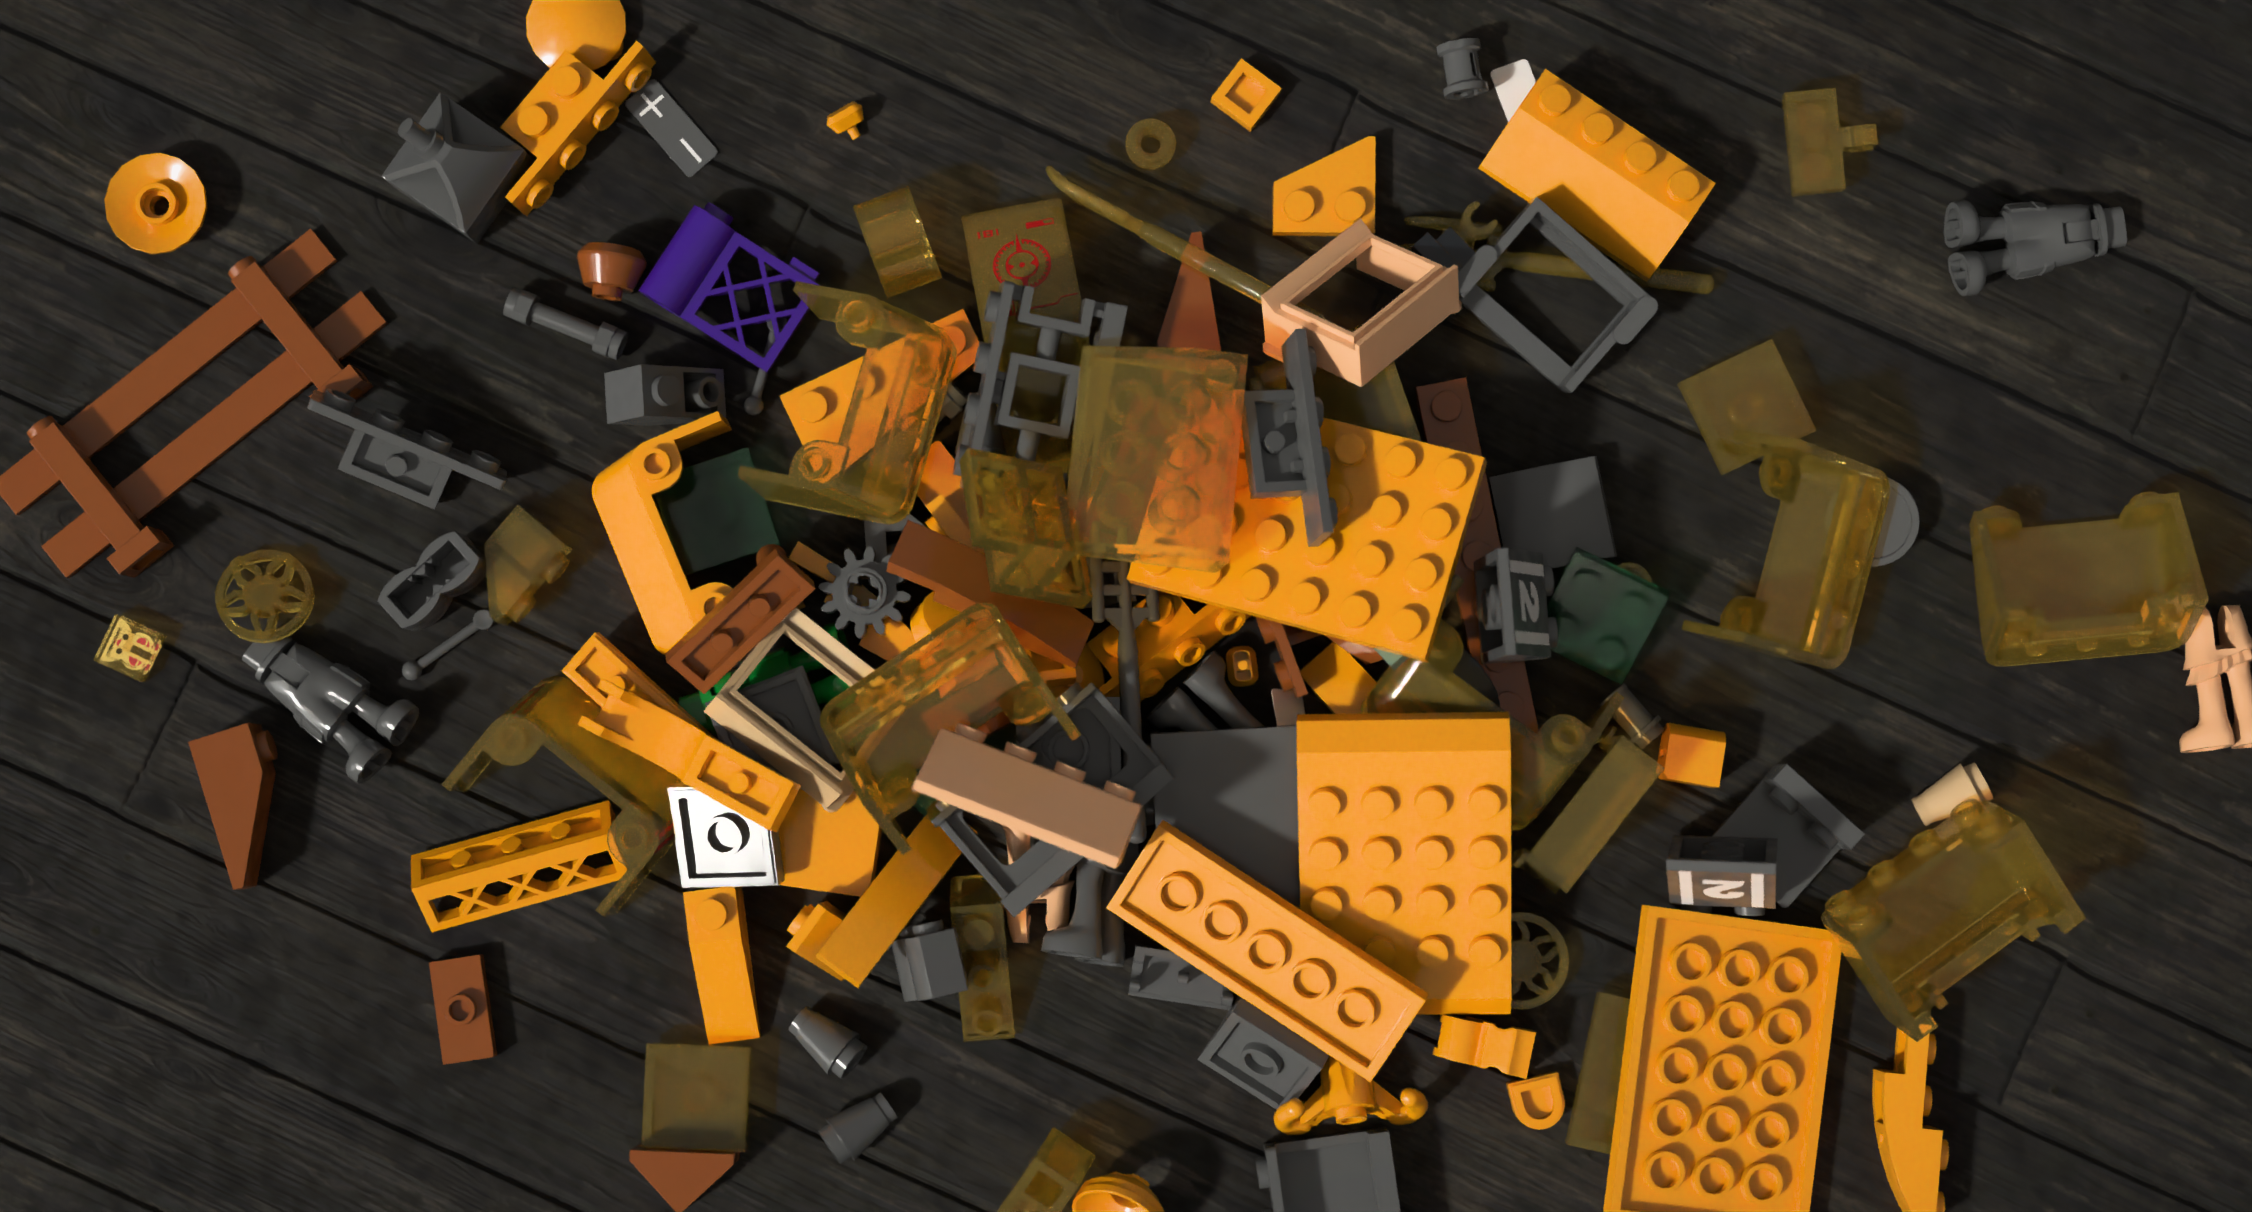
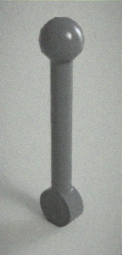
[744,318,787,416]
[402,610,495,680]

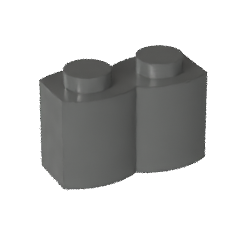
[378,531,491,631]
[892,919,970,1002]

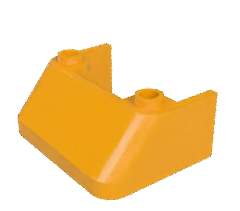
[592,411,806,655]

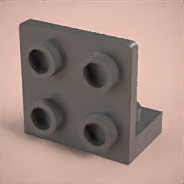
[1711,764,1865,908]

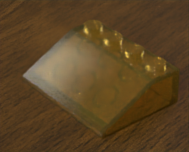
[1061,346,1248,573]

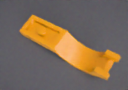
[578,678,801,832]

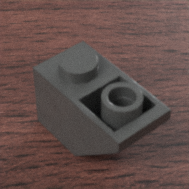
[604,364,726,426]

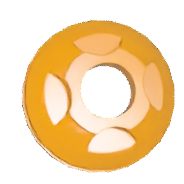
[1072,1171,1164,1212]

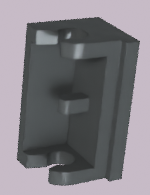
[1128,944,1233,1010]

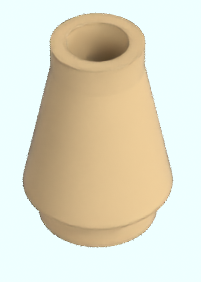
[1911,762,1994,826]

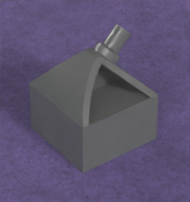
[381,92,534,244]

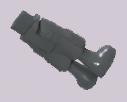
[1944,200,2127,296]
[242,628,419,784]

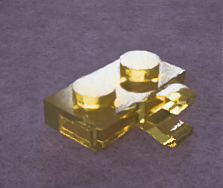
[1782,88,1878,196]

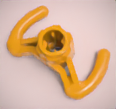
[1273,1055,1428,1135]

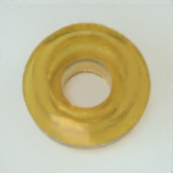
[1125,118,1176,170]

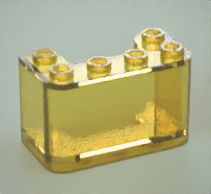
[1821,799,2086,1042]

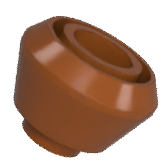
[577,242,647,301]

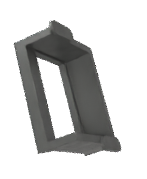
[1458,197,1658,393]

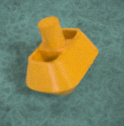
[826,102,864,140]
[1226,646,1259,687]

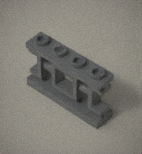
[953,280,1128,512]

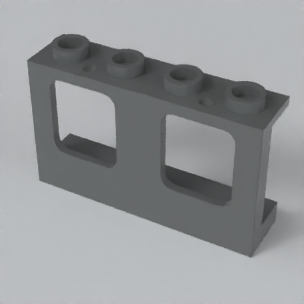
[931,682,1175,917]

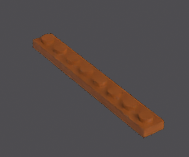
[1414,377,1548,785]

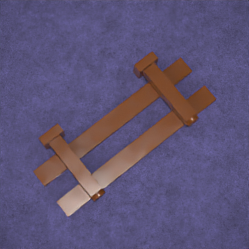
[0,228,388,578]

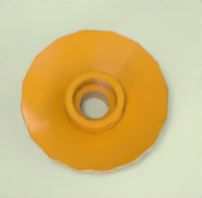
[104,153,208,254]

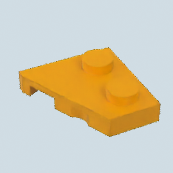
[1272,136,1376,236]

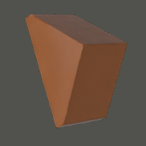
[629,1145,740,1212]

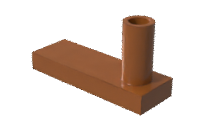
[665,544,815,694]

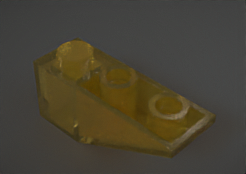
[950,875,1015,1042]

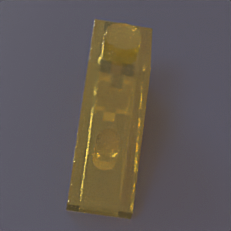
[996,1127,1096,1212]

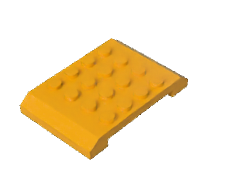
[1297,712,1512,1015]

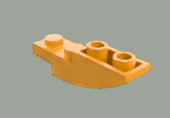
[1872,1019,1949,1212]

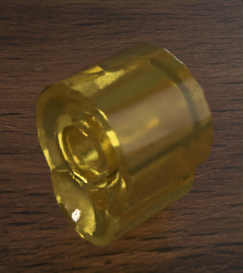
[853,186,942,298]

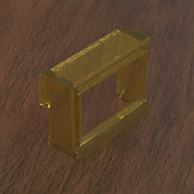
[1511,726,1664,894]

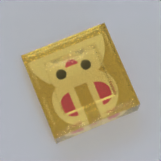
[94,614,166,682]

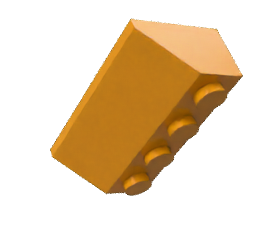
[1478,68,1716,282]

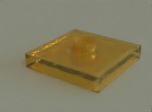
[1677,339,1817,476]
[641,1042,752,1152]

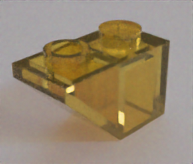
[484,505,573,626]

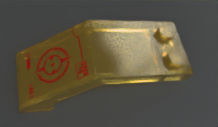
[961,197,1111,483]

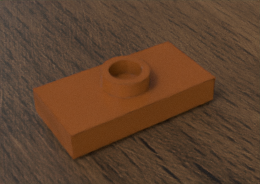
[429,954,497,1065]

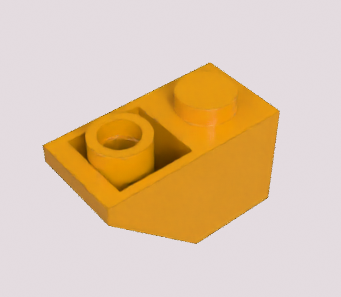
[787,901,846,981]

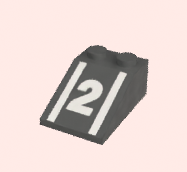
[1473,548,1558,664]
[1666,835,1778,916]

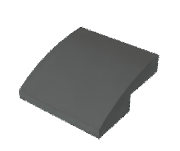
[1489,456,1617,569]

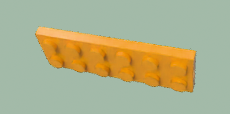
[1106,820,1429,1082]

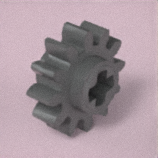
[818,546,912,639]

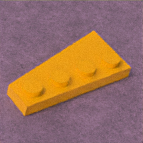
[779,309,979,489]

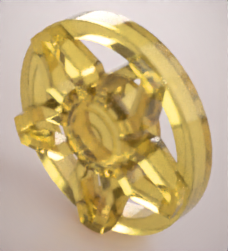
[215,550,315,643]
[1511,912,1569,1009]

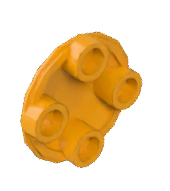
[526,0,626,71]

